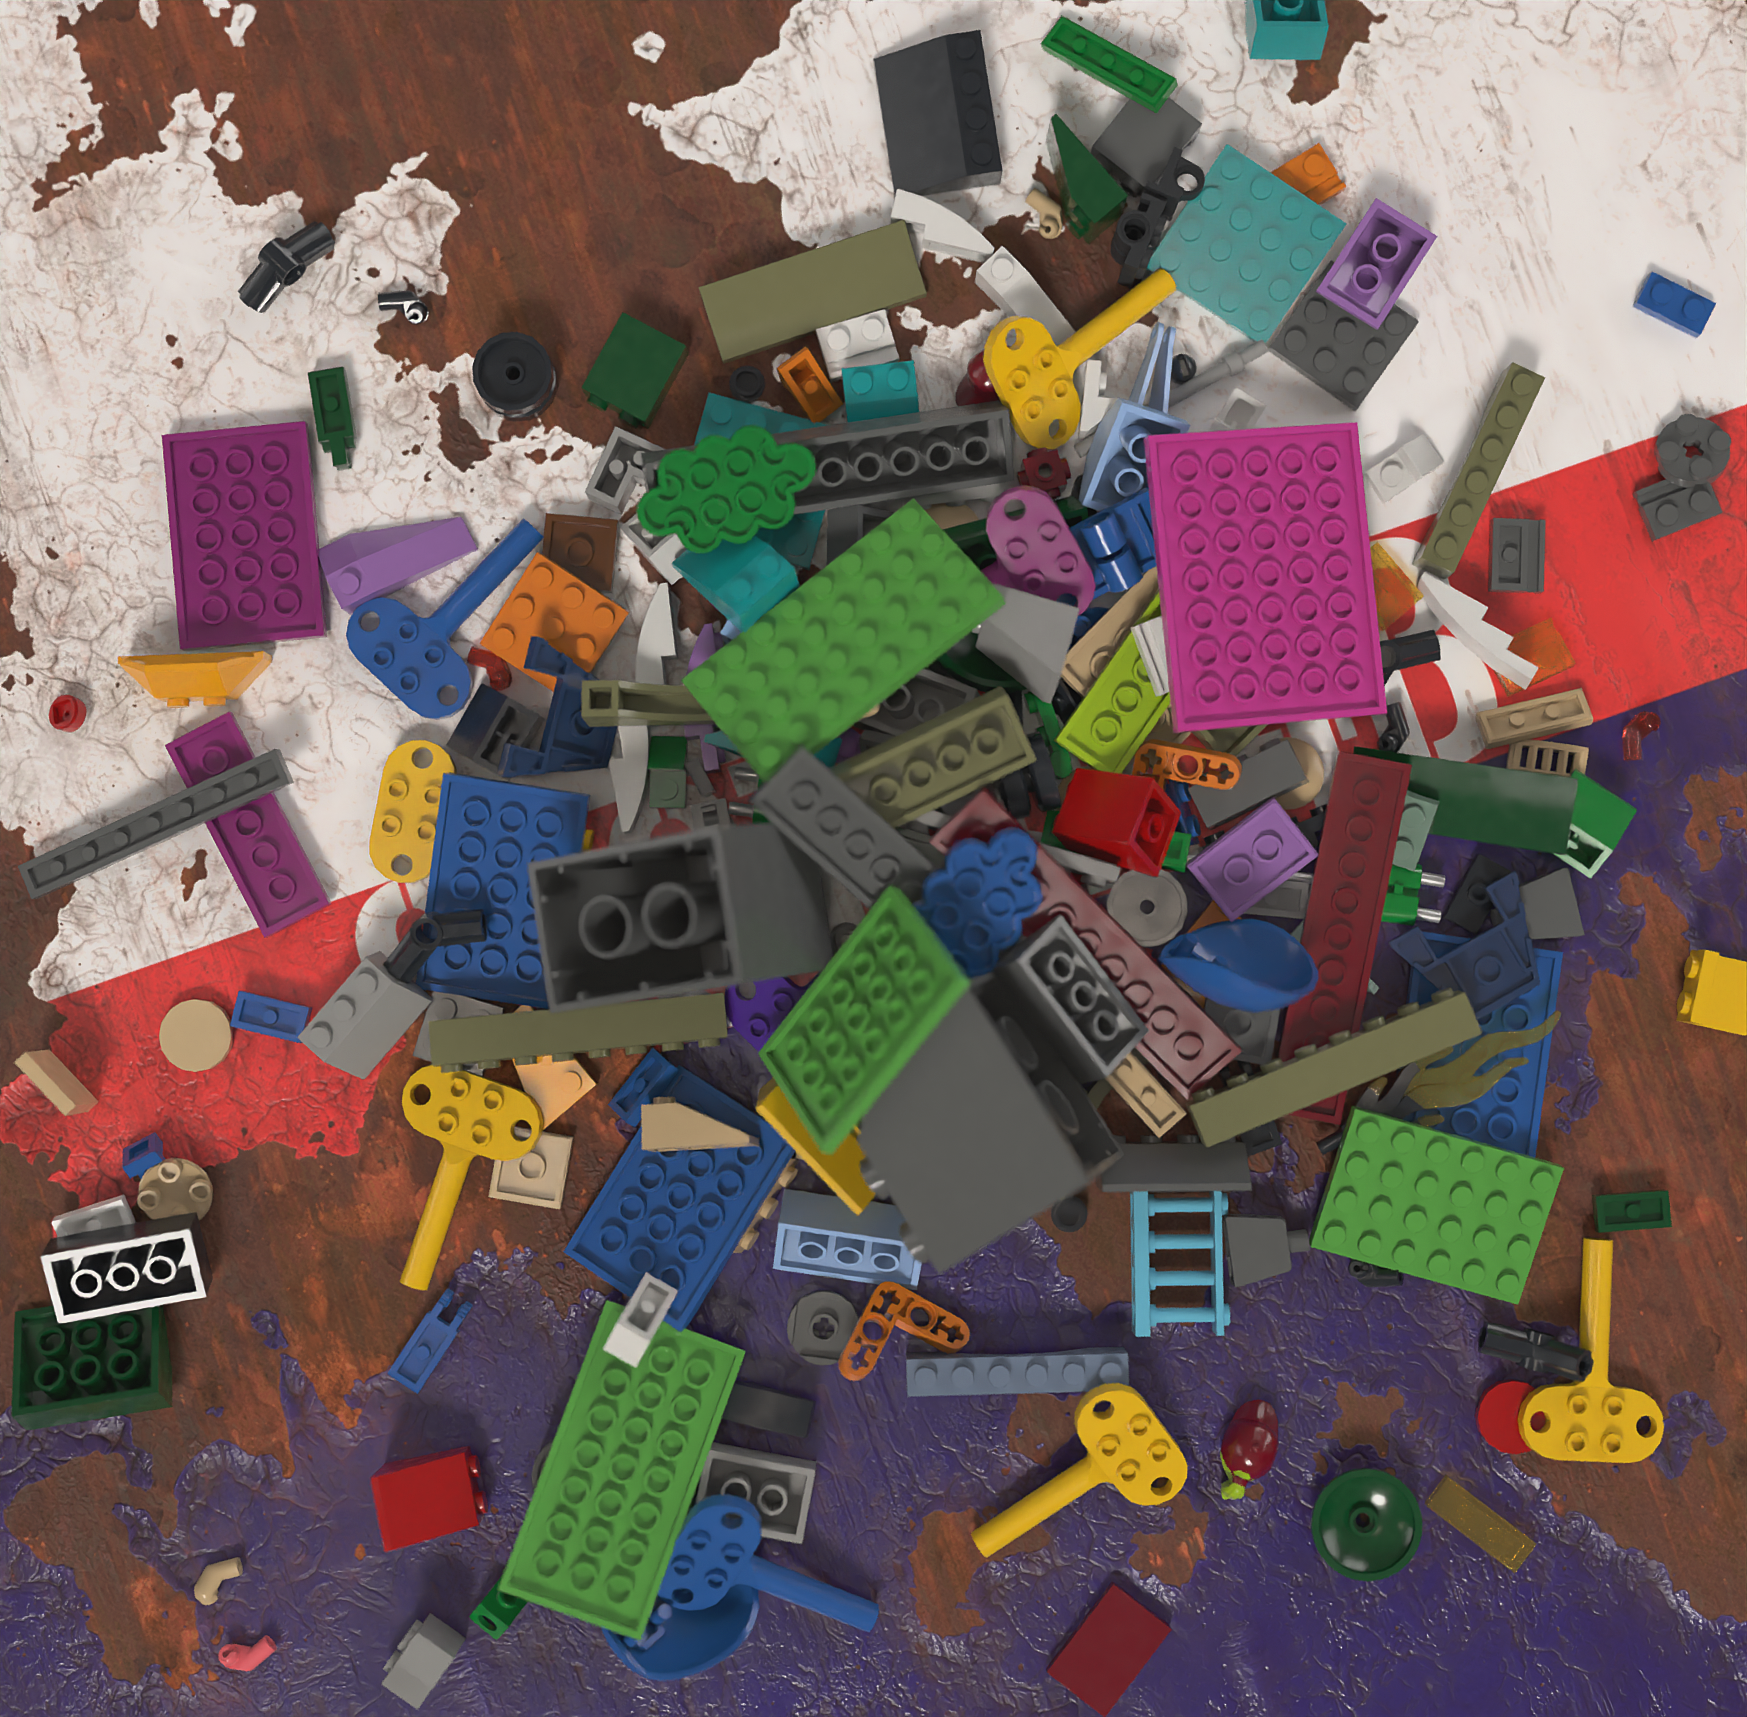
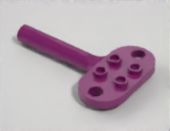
[980,485,1095,617]

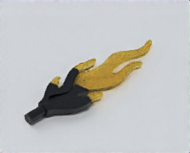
[1316,1010,1561,1155]

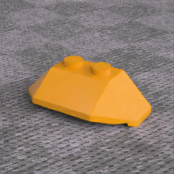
[118,651,272,708]

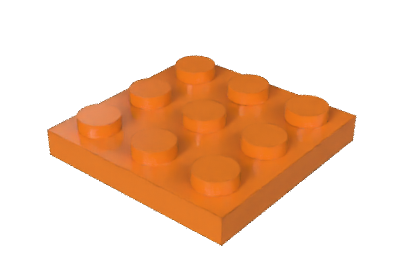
[479,552,630,692]

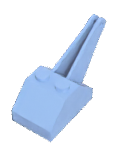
[1079,322,1190,511]

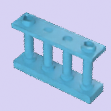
[1130,1191,1230,1337]

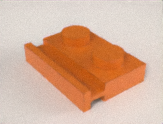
[1270,143,1347,205]

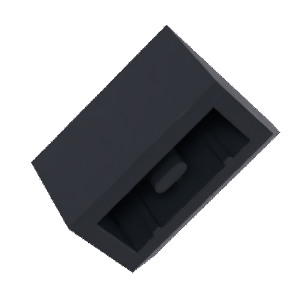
[446,683,545,781]

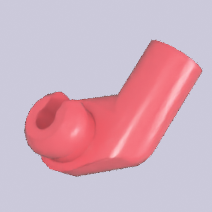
[218,1635,277,1671]

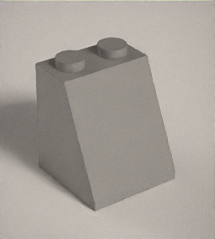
[972,584,1079,704]

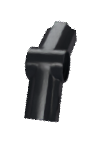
[238,221,335,313]
[1380,629,1441,686]
[383,909,488,984]
[1478,1321,1594,1382]

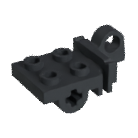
[1110,147,1205,288]

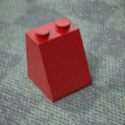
[1052,768,1181,877]
[370,1446,488,1552]

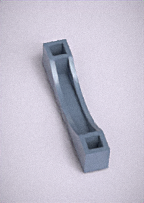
[906,1347,1129,1397]

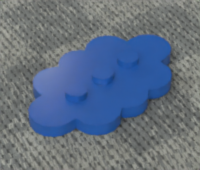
[912,828,1042,979]

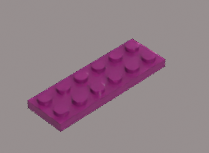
[165,712,332,938]

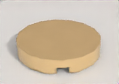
[159,999,234,1072]

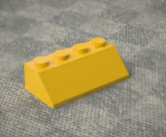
[756,1078,876,1216]

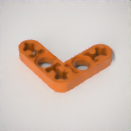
[1132,739,1242,791]
[838,1281,970,1381]

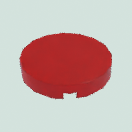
[1475,1379,1546,1455]

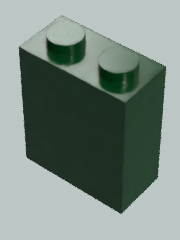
[581,312,689,429]

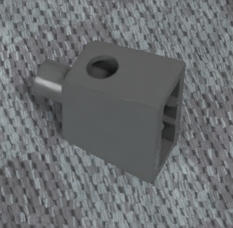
[1490,867,1585,939]
[1222,1213,1310,1287]

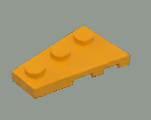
[512,1005,598,1131]

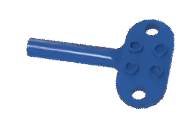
[346,518,544,720]
[658,1494,879,1632]

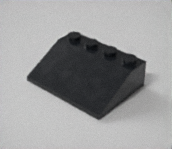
[873,30,1002,198]

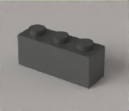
[1188,738,1310,830]

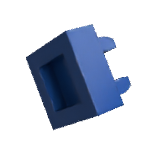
[122,1132,165,1179]

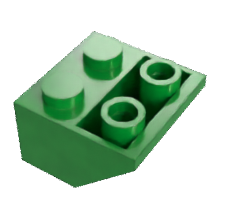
[1554,769,1637,879]

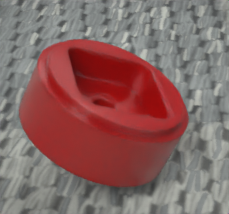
[49,694,86,733]

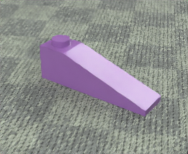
[319,517,478,615]

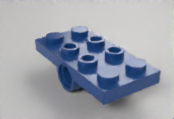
[1056,486,1156,606]

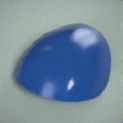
[1157,919,1318,1013]
[601,1517,759,1681]

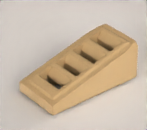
[1506,739,1589,777]

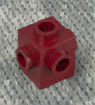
[1016,447,1071,500]

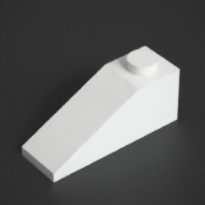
[975,246,1075,346]

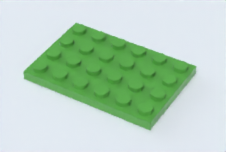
[758,885,971,1155]
[1309,1106,1564,1305]

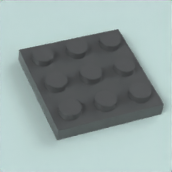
[1268,260,1419,411]

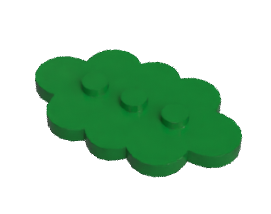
[636,425,816,554]

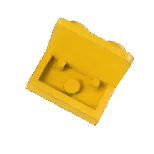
[1676,950,1747,1035]

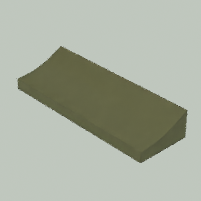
[698,220,927,364]
[829,686,1036,828]

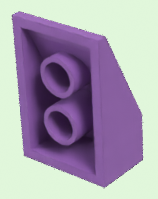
[1316,198,1438,330]

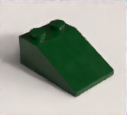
[1046,114,1128,245]

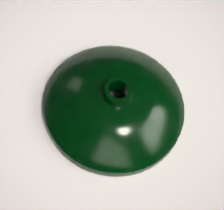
[1310,1468,1423,1581]

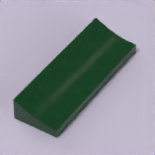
[1353,746,1578,856]

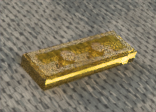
[1424,1475,1536,1573]

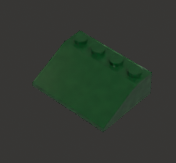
[11,1305,172,1431]

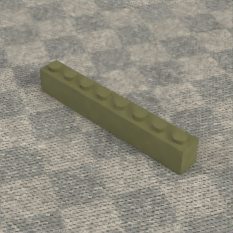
[1186,987,1482,1147]
[428,993,728,1073]

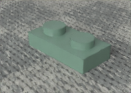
[1392,791,1439,872]

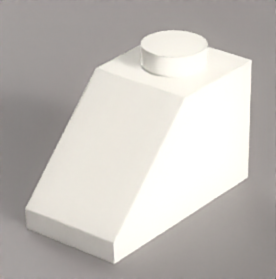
[620,513,687,585]
[603,1273,678,1367]

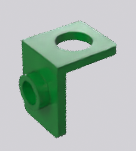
[469,1573,529,1640]

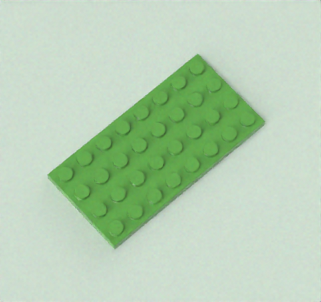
[681,498,1006,782]
[498,1300,746,1640]

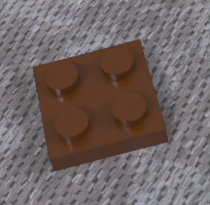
[542,513,619,593]

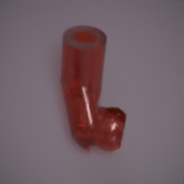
[467,646,512,691]
[1622,711,1661,761]

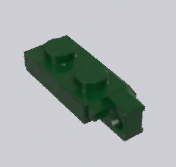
[308,366,357,471]

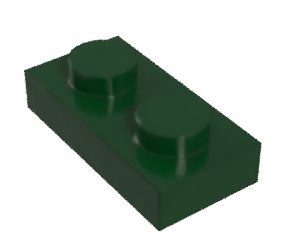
[1592,1189,1672,1233]

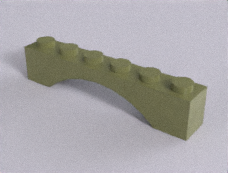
[1412,362,1546,580]
[582,680,716,727]

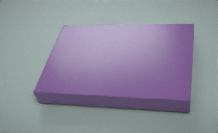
[1186,796,1318,922]

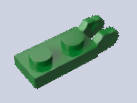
[1023,689,1073,781]

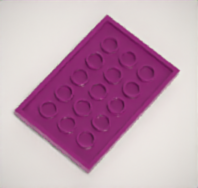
[162,421,327,651]

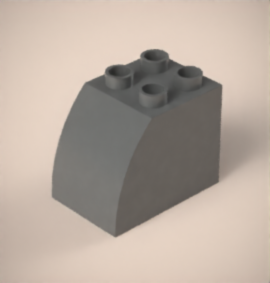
[527,823,833,1014]
[858,971,1125,1274]

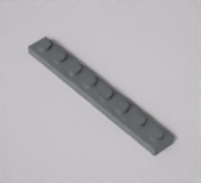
[18,749,294,899]

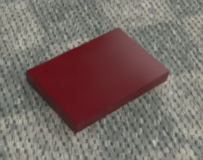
[1046,1581,1172,1717]

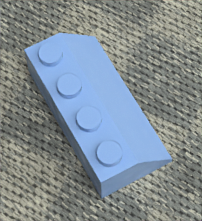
[773,1189,922,1290]

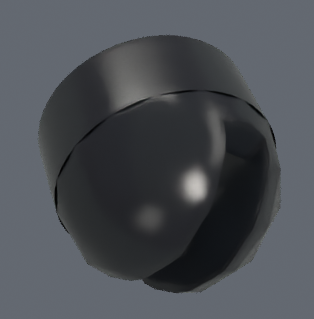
[1171,354,1197,385]

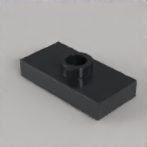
[1442,854,1511,935]

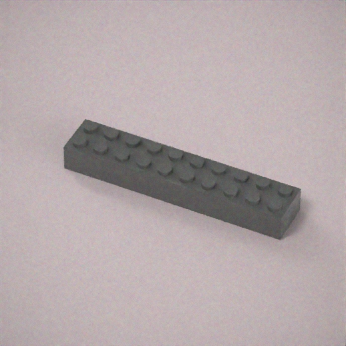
[640,400,1015,536]

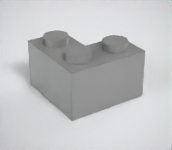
[585,426,666,515]
[382,1613,466,1710]

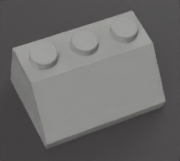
[297,951,434,1080]

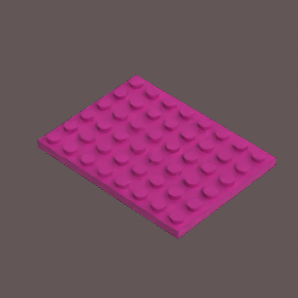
[1144,422,1387,733]

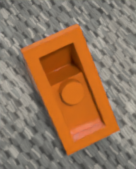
[776,347,843,424]

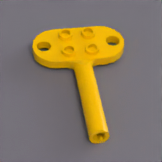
[983,268,1176,450]
[369,740,594,883]
[400,1065,543,1290]
[1518,1238,1664,1463]
[971,1383,1188,1558]

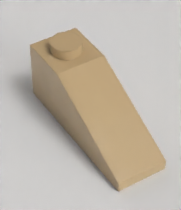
[641,1097,759,1152]

